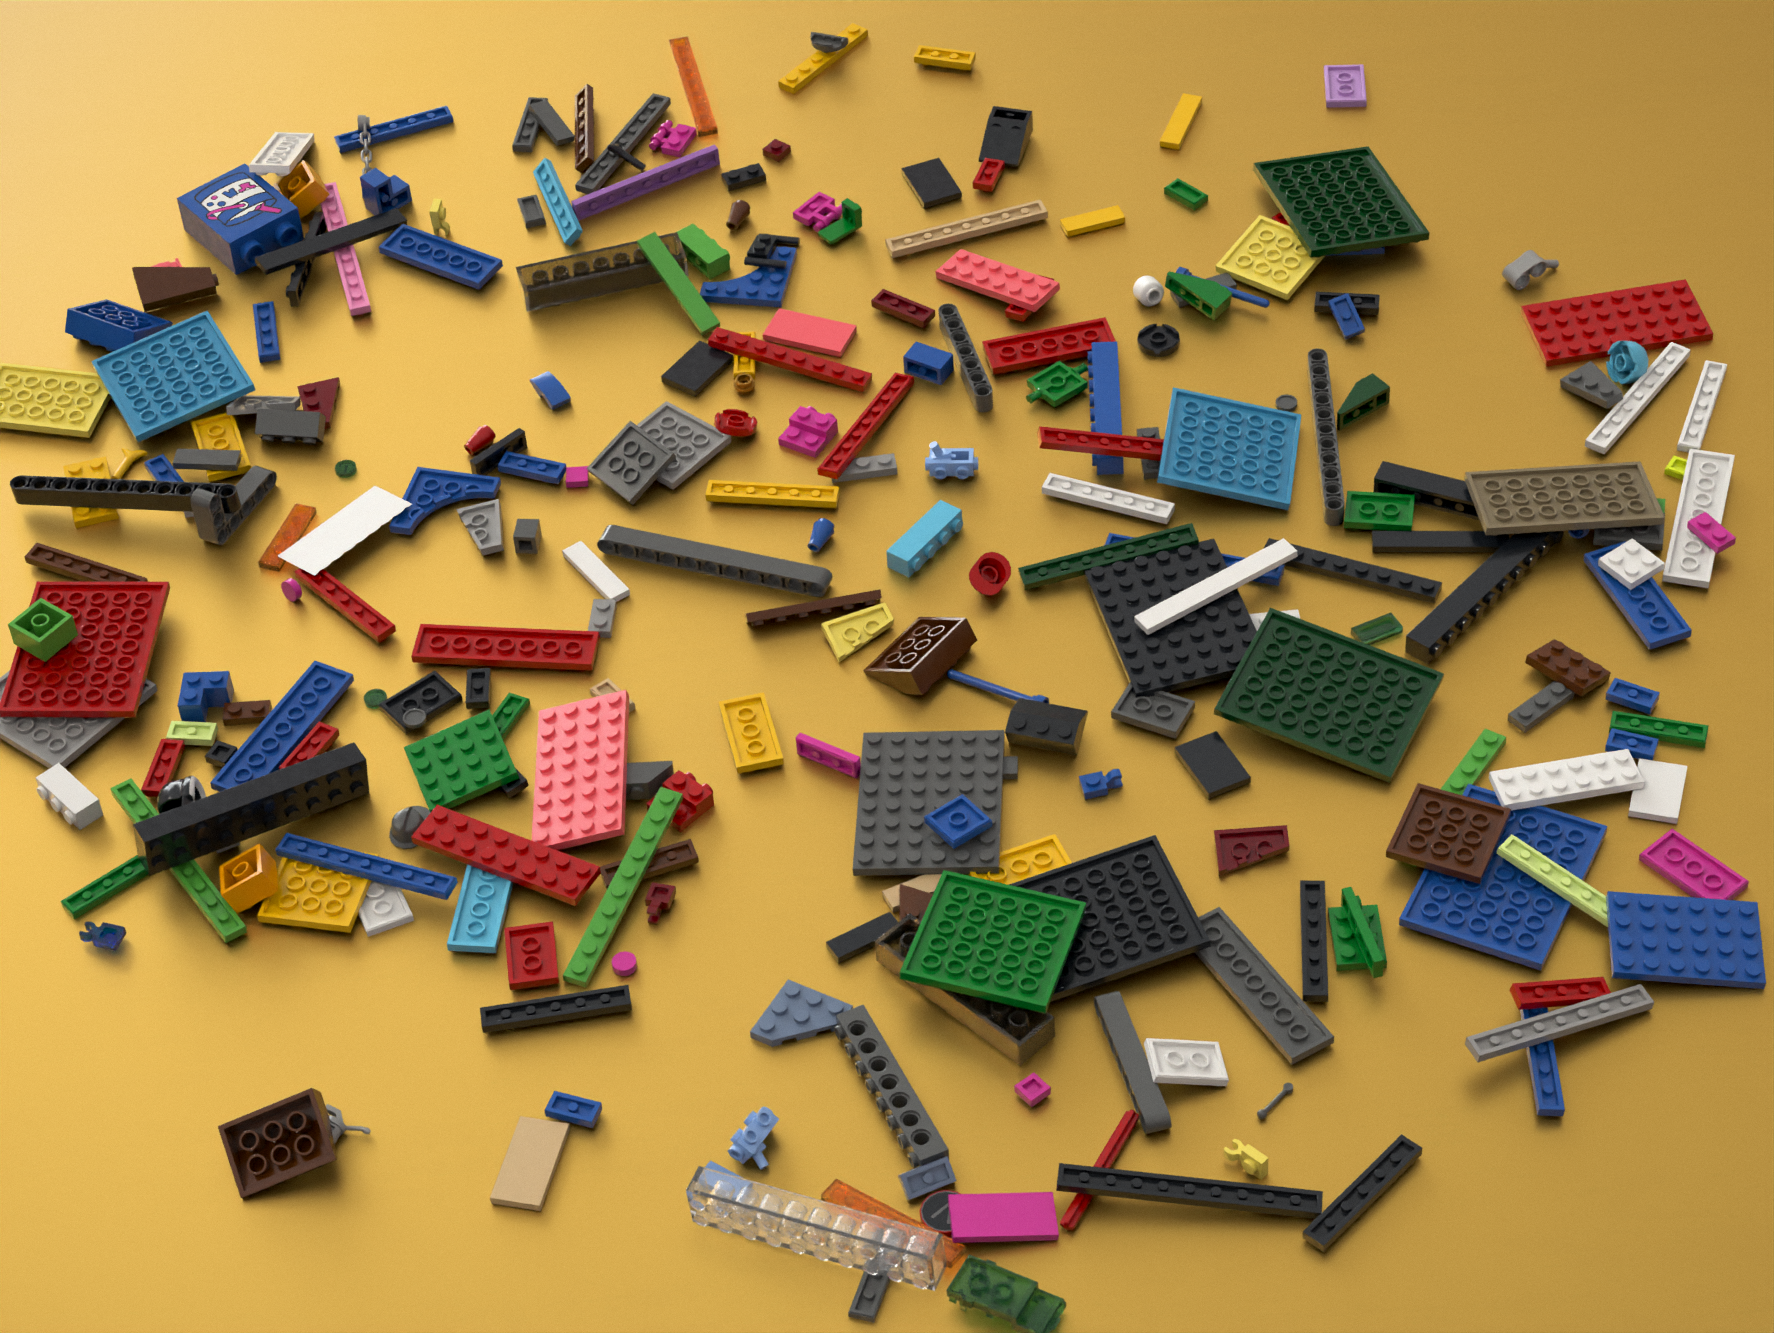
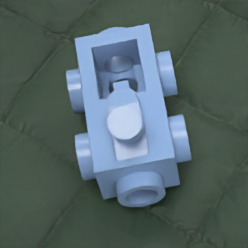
[925,441,979,479]
[728,1106,779,1170]

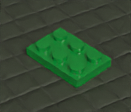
[1344,491,1415,531]
[1328,905,1387,971]

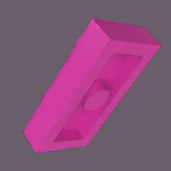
[1687,512,1736,554]

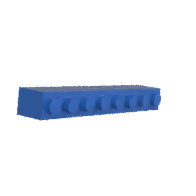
[1088,342,1124,475]

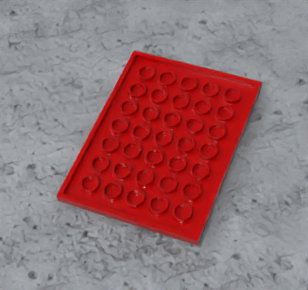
[0,581,170,718]

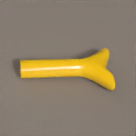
[111,447,148,479]

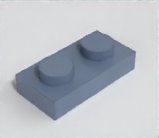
[898,1156,957,1200]

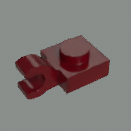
[645,882,676,924]

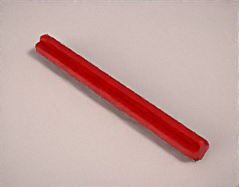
[1060,1110,1139,1231]

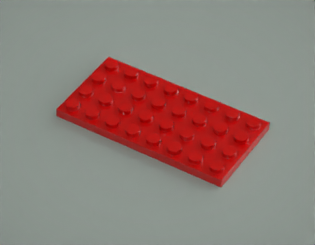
[1521,279,1713,367]

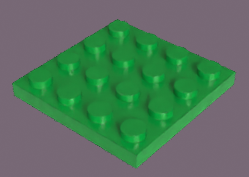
[404,709,519,813]

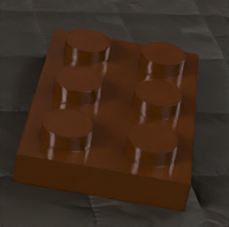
[1525,639,1611,696]

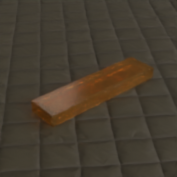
[258,503,317,572]

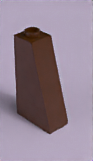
[132,267,219,312]

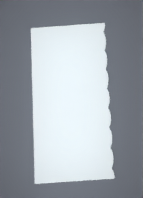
[278,486,412,576]

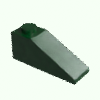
[1337,373,1390,431]

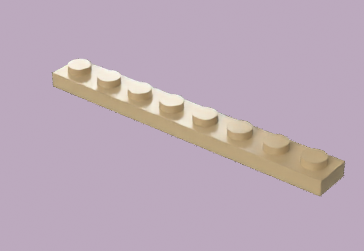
[885,199,1048,258]

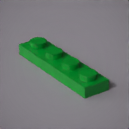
[1341,887,1386,978]

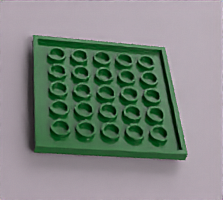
[900,870,1086,1013]

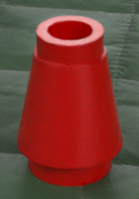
[464,425,496,455]

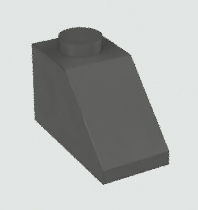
[626,761,674,800]

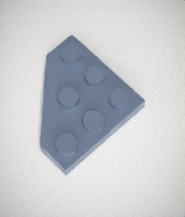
[750,980,853,1047]

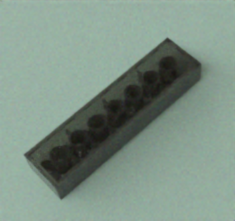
[516,232,689,311]
[875,913,1055,1066]

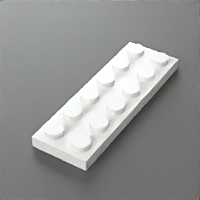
[249,132,315,176]
[1489,749,1644,810]

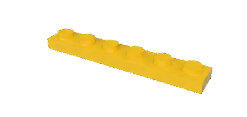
[778,23,868,94]
[705,480,840,508]

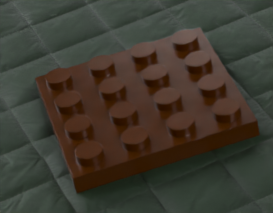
[1386,783,1511,884]

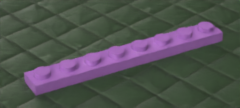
[571,144,720,221]

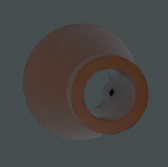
[726,200,750,230]

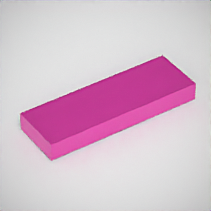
[796,733,861,778]

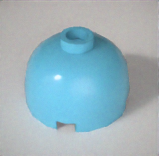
[1606,341,1649,384]

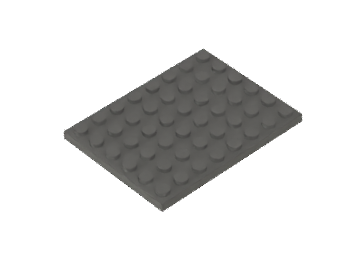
[853,730,1005,876]

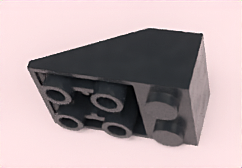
[979,106,1033,167]

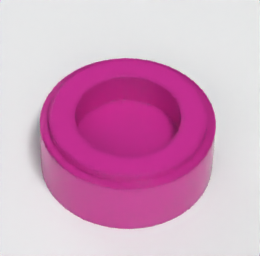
[281,578,302,602]
[612,951,637,976]

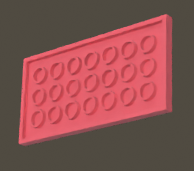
[531,690,629,850]

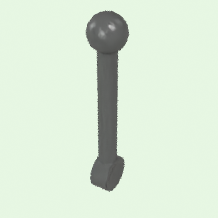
[1257,1083,1293,1119]

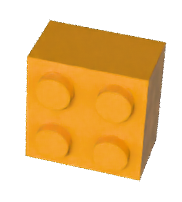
[273,160,330,219]
[219,843,278,914]

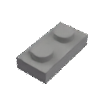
[588,599,617,638]

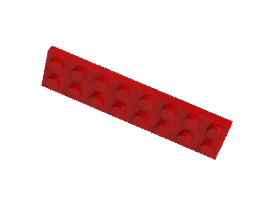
[411,624,600,671]
[411,805,601,906]

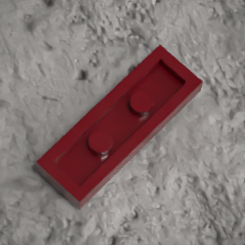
[871,289,935,328]

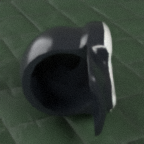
[157,776,206,814]

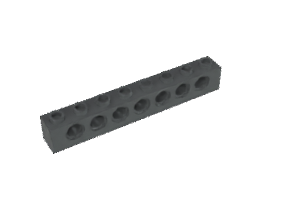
[834,1004,949,1168]

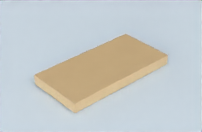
[490,1116,570,1211]

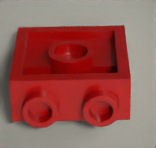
[646,770,714,832]

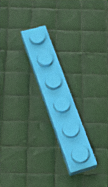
[533,158,583,246]

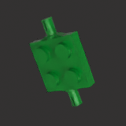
[1026,361,1088,407]

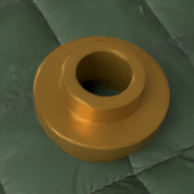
[733,373,755,393]

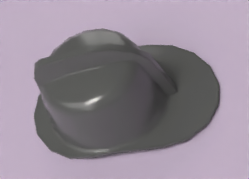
[389,806,430,849]

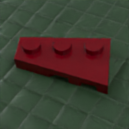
[297,377,340,429]
[1214,825,1290,876]

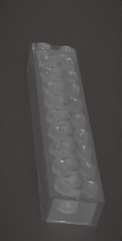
[686,1166,947,1291]

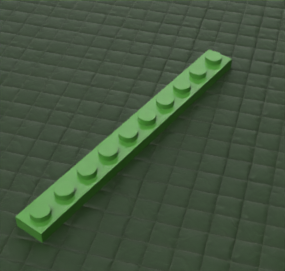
[110,778,247,943]
[563,787,683,988]

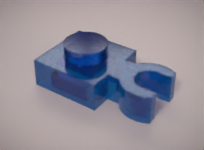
[79,922,126,951]

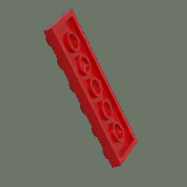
[982,317,1116,375]

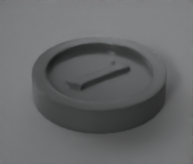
[1275,394,1297,412]
[403,708,426,729]

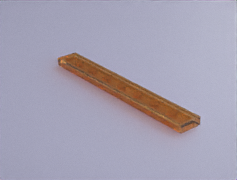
[669,36,718,137]

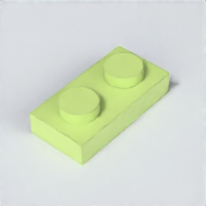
[166,721,218,746]

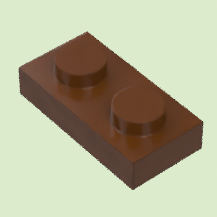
[223,700,272,726]

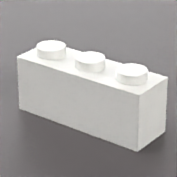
[36,763,103,830]

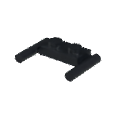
[744,233,800,269]

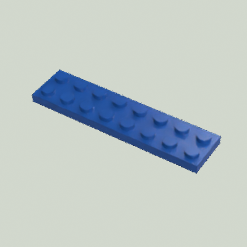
[210,661,354,792]

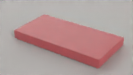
[762,308,857,357]

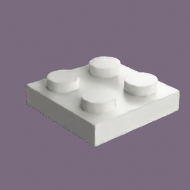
[1598,539,1665,590]

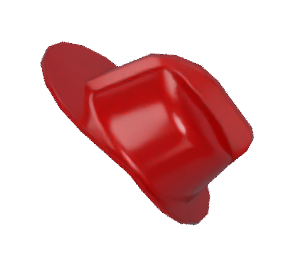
[969,552,1011,596]

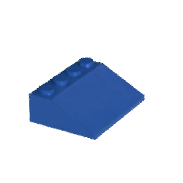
[65,299,173,351]

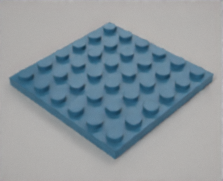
[91,311,255,442]
[1157,387,1301,510]

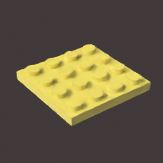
[1215,215,1326,300]

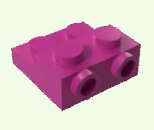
[778,406,838,458]

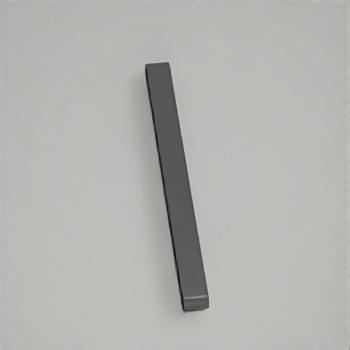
[1307,348,1345,526]
[597,525,833,597]

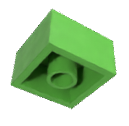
[8,598,78,662]

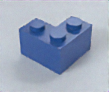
[360,168,412,215]
[178,671,234,722]

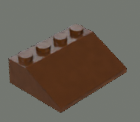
[863,617,977,695]
[218,1088,337,1199]

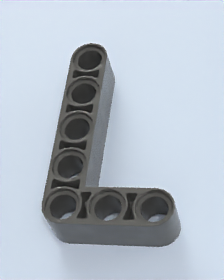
[191,465,277,545]

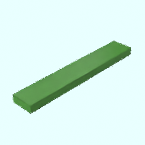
[637,232,720,336]

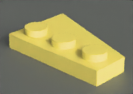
[822,602,894,663]

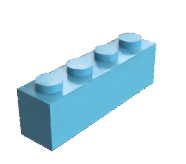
[886,500,963,578]

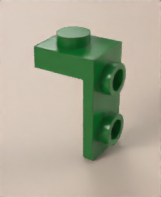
[818,198,862,244]

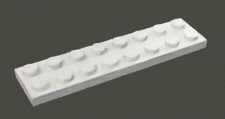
[1662,449,1735,588]

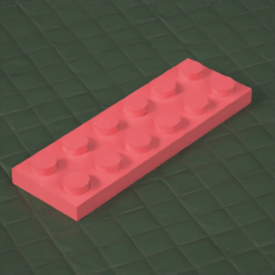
[935,249,1060,312]

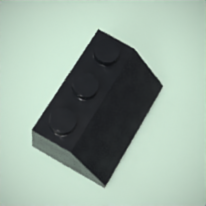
[1005,698,1088,755]

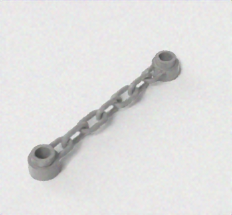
[357,115,372,198]

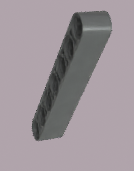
[938,303,993,412]
[1093,991,1172,1134]

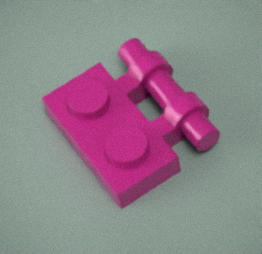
[649,120,697,157]
[793,192,842,232]

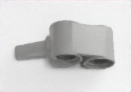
[1502,250,1559,290]

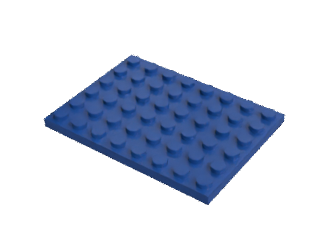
[1399,784,1607,970]

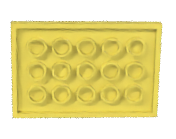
[0,363,111,438]

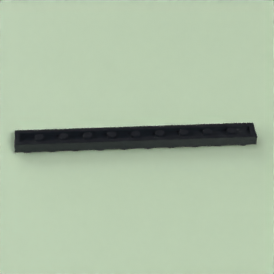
[1056,1163,1323,1219]

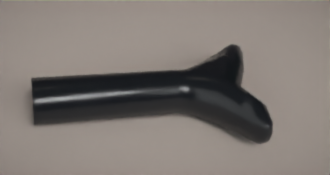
[607,143,646,172]

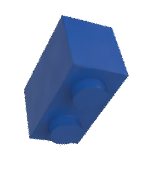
[903,342,954,385]

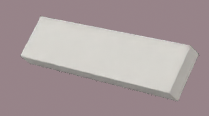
[562,541,630,602]

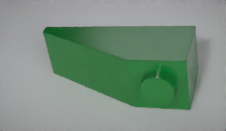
[1165,271,1232,321]

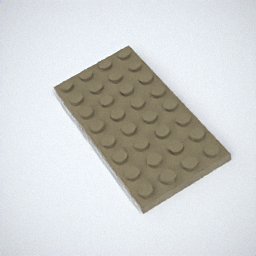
[1464,461,1665,535]

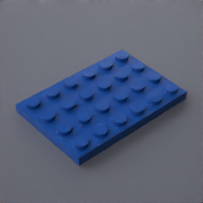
[1606,891,1766,989]

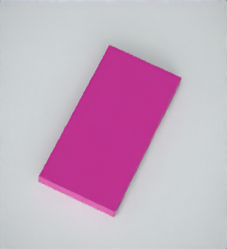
[1639,829,1749,900]
[948,1192,1059,1243]

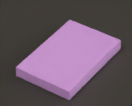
[1324,64,1367,108]

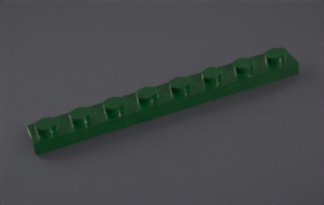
[1018,523,1199,590]

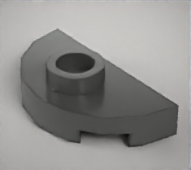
[810,32,848,53]

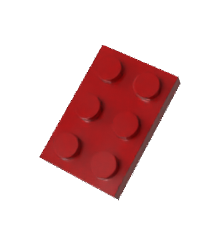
[504,921,559,990]

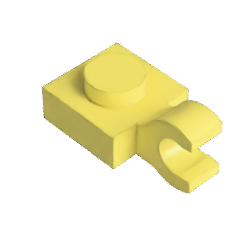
[429,199,450,235]
[1224,1139,1268,1180]

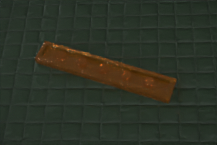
[821,1179,966,1269]

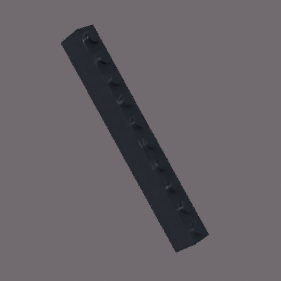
[1405,531,1564,664]

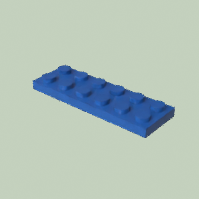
[379,224,503,289]
[1583,541,1692,650]

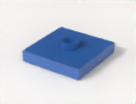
[924,794,992,849]

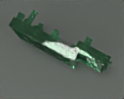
[946,1254,1067,1333]

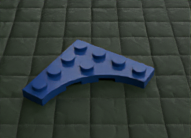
[700,246,797,307]
[389,467,501,535]

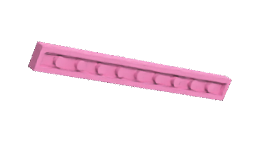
[320,182,371,316]

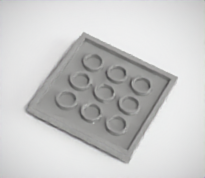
[637,401,731,490]

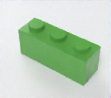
[673,224,730,280]

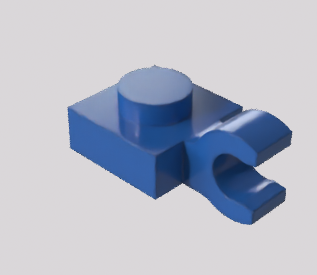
[1079,769,1123,799]

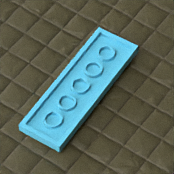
[447,864,513,953]

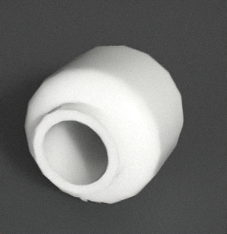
[1133,275,1164,306]

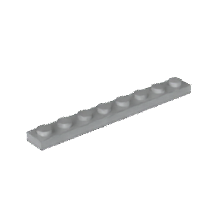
[1465,984,1654,1062]

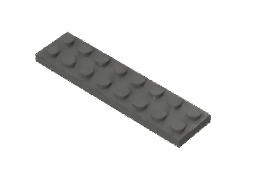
[1194,907,1334,1065]

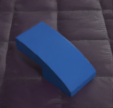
[530,371,571,410]

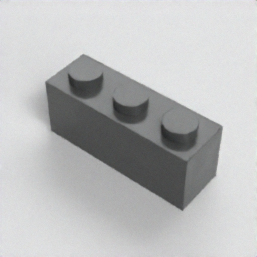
[255,409,326,445]

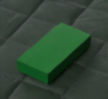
[1164,178,1208,210]

